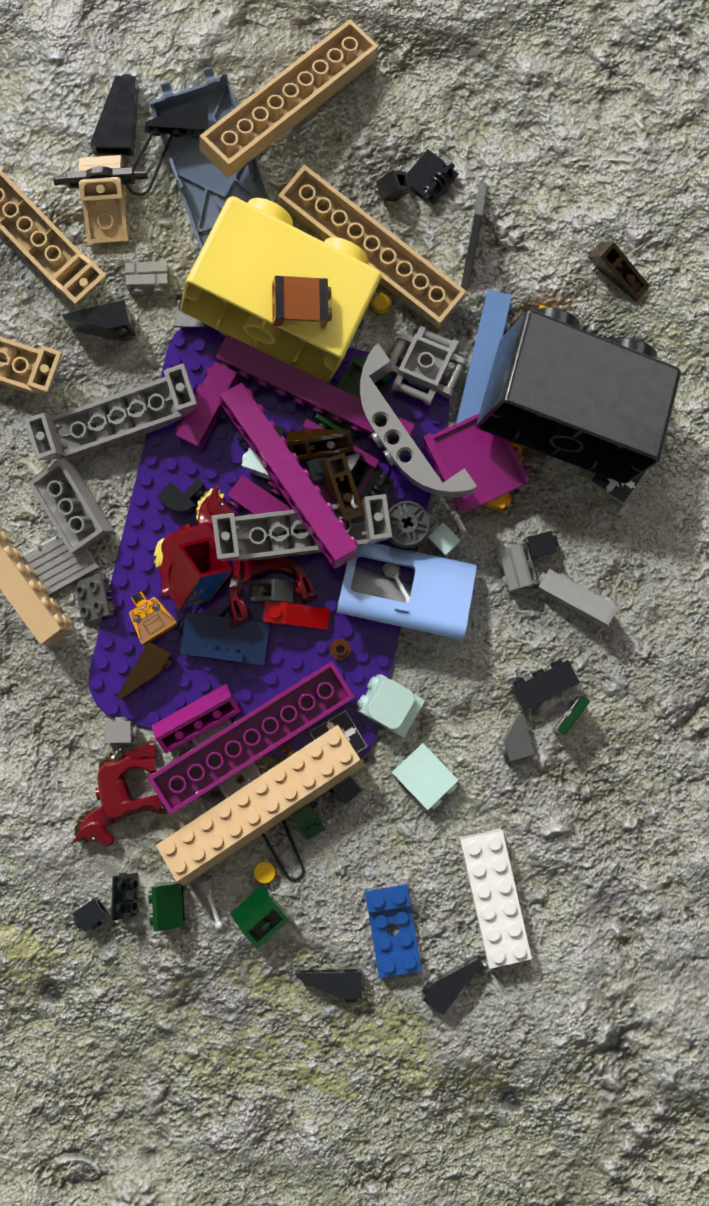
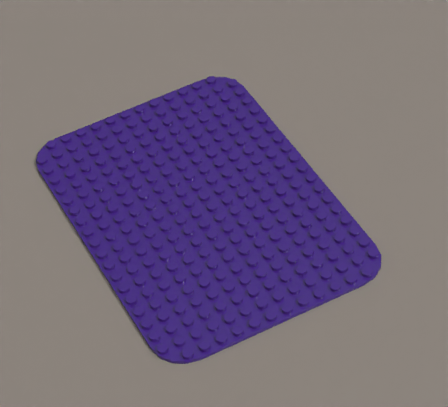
[89,328,449,759]

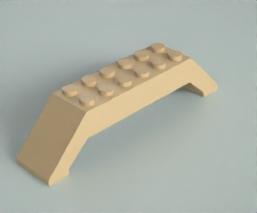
[0,169,107,305]

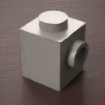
[105,717,137,743]

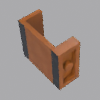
[272,275,332,329]

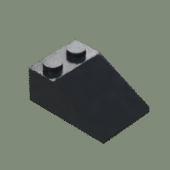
[62,300,136,341]

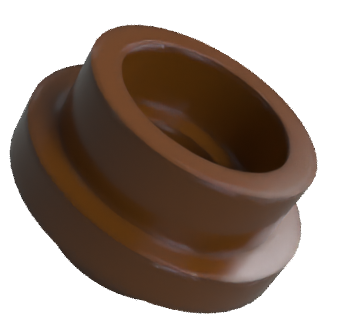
[330,639,351,660]

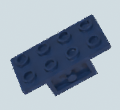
[180,612,270,666]

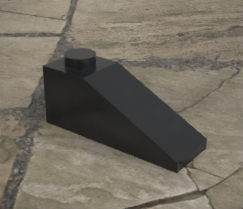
[421,956,481,1016]
[296,969,362,1003]

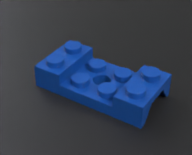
[365,883,422,978]

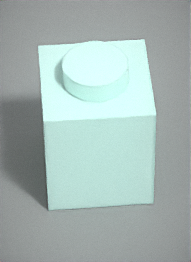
[427,523,461,557]

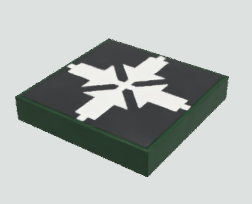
[552,696,590,735]

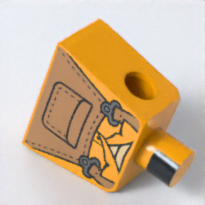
[129,591,179,645]

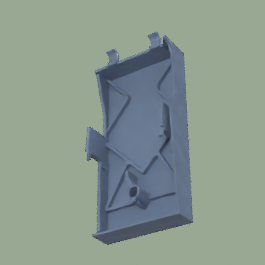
[149,67,271,250]

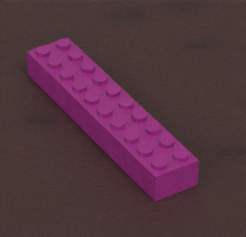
[147,661,355,815]

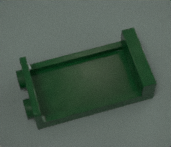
[315,354,391,440]

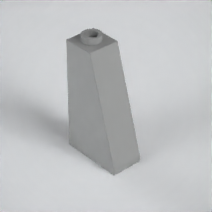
[536,569,619,628]

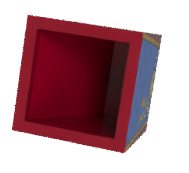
[168,537,233,610]

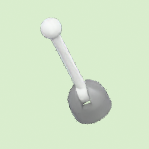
[382,562,410,603]
[196,878,223,930]

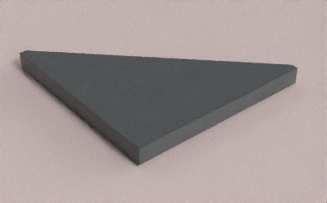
[461,181,487,289]

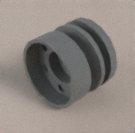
[388,501,430,550]

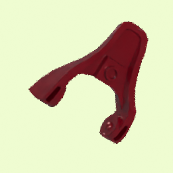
[229,557,318,629]

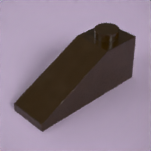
[588,241,650,301]
[287,428,354,460]
[319,453,365,521]
[117,641,173,700]

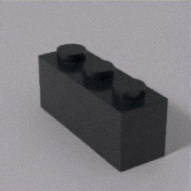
[509,659,580,712]

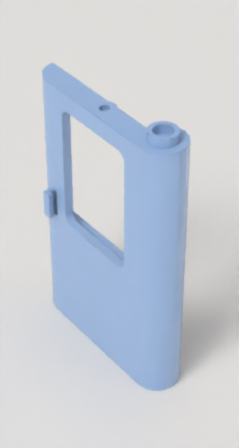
[336,543,477,640]

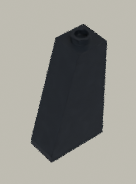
[90,74,139,156]

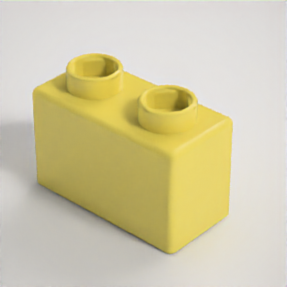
[180,196,382,383]

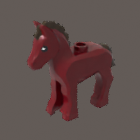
[74,741,167,846]

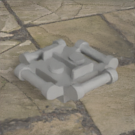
[389,326,468,406]

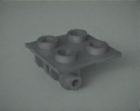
[74,573,116,624]

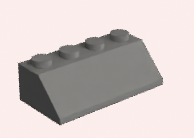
[28,459,114,554]
[338,566,419,633]

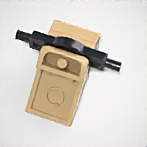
[53,155,148,244]

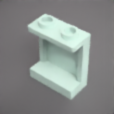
[392,743,458,810]

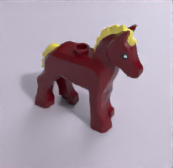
[154,486,237,598]

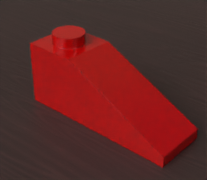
[263,600,330,630]

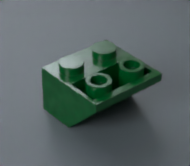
[148,881,185,932]
[230,884,290,949]

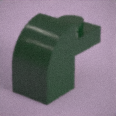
[290,803,325,840]

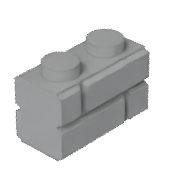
[125,261,170,295]
[498,543,538,591]

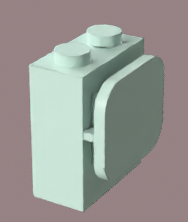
[357,675,425,737]

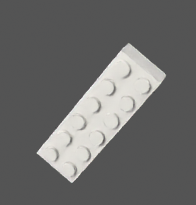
[459,829,532,969]

